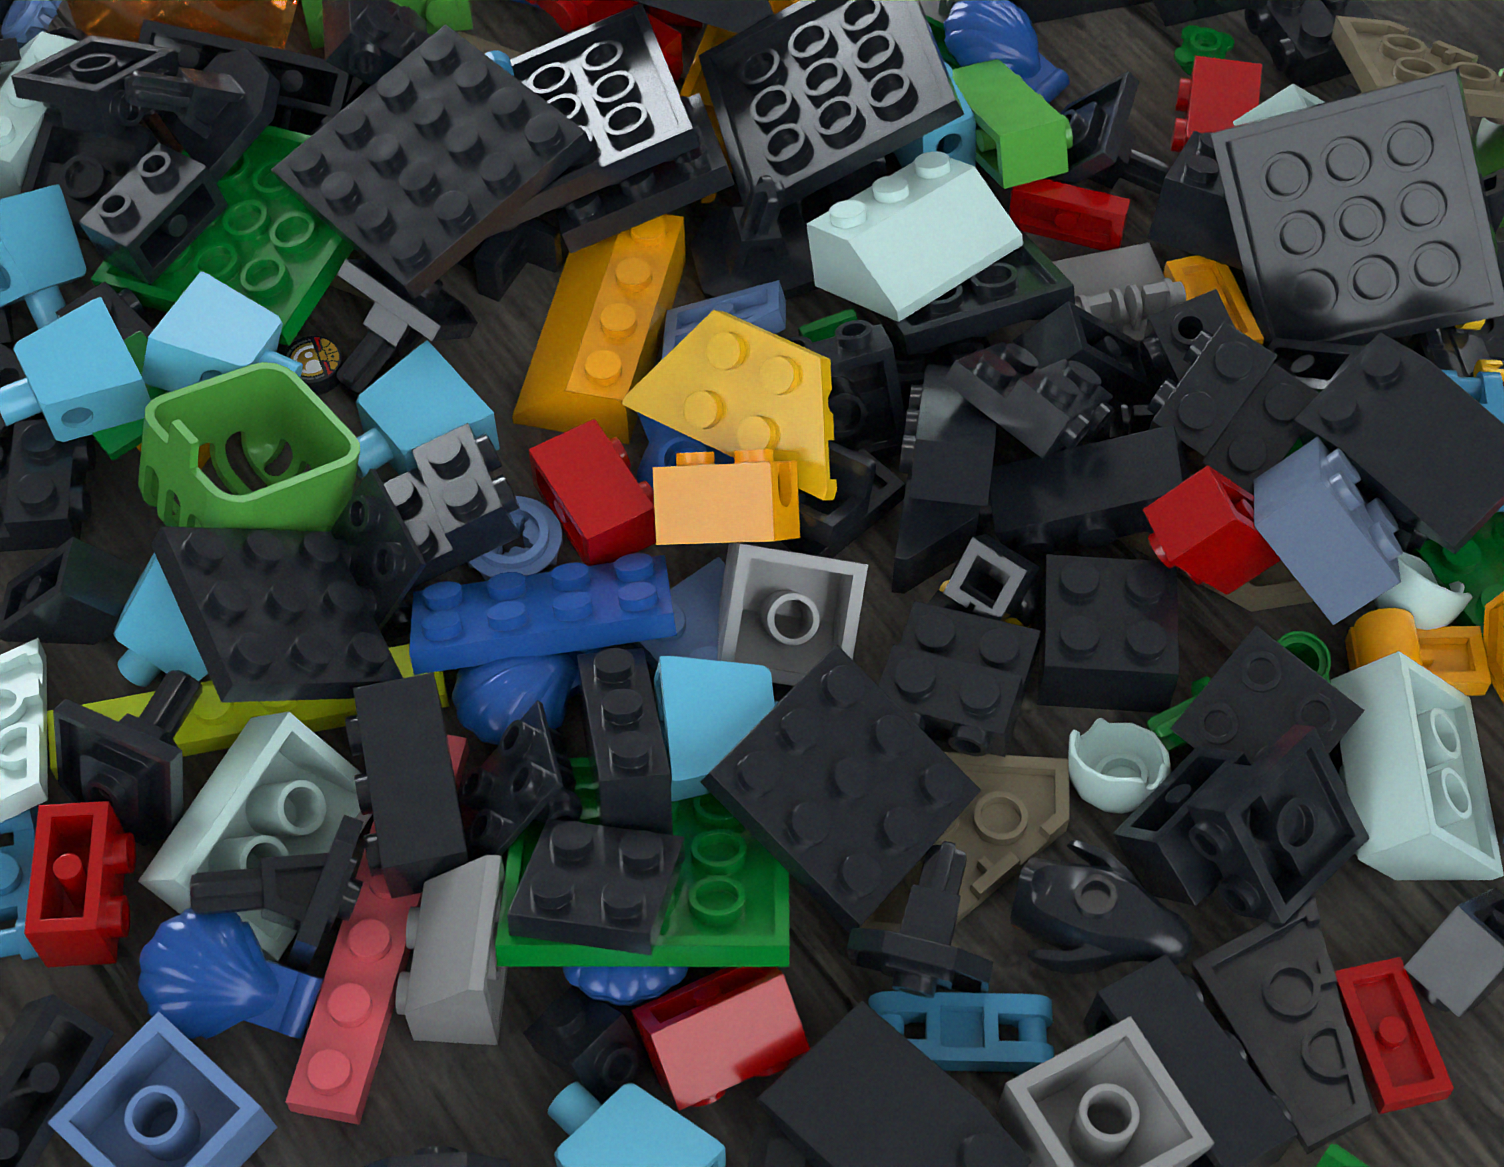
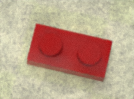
[1009,178,1131,251]
[1335,957,1454,1114]

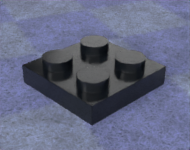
[507,819,685,955]

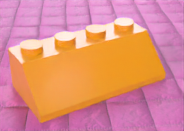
[512,214,686,444]

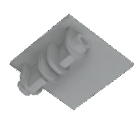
[1053,243,1186,342]

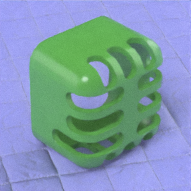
[138,362,360,532]

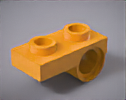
[1345,608,1491,696]

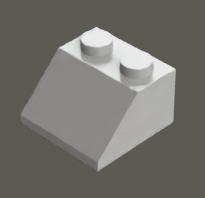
[717,543,868,686]
[396,855,508,1045]
[995,1016,1214,1167]

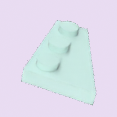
[0,638,48,823]

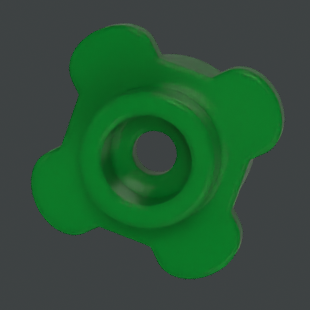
[1174,25,1235,76]

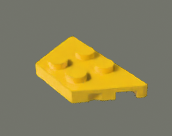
[622,310,837,500]

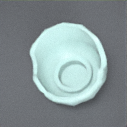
[1374,552,1473,630]
[1068,718,1171,814]

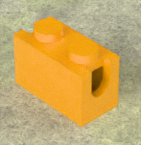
[652,449,800,545]

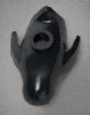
[1010,840,1193,975]

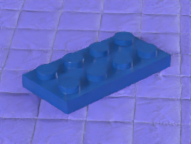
[409,553,677,675]

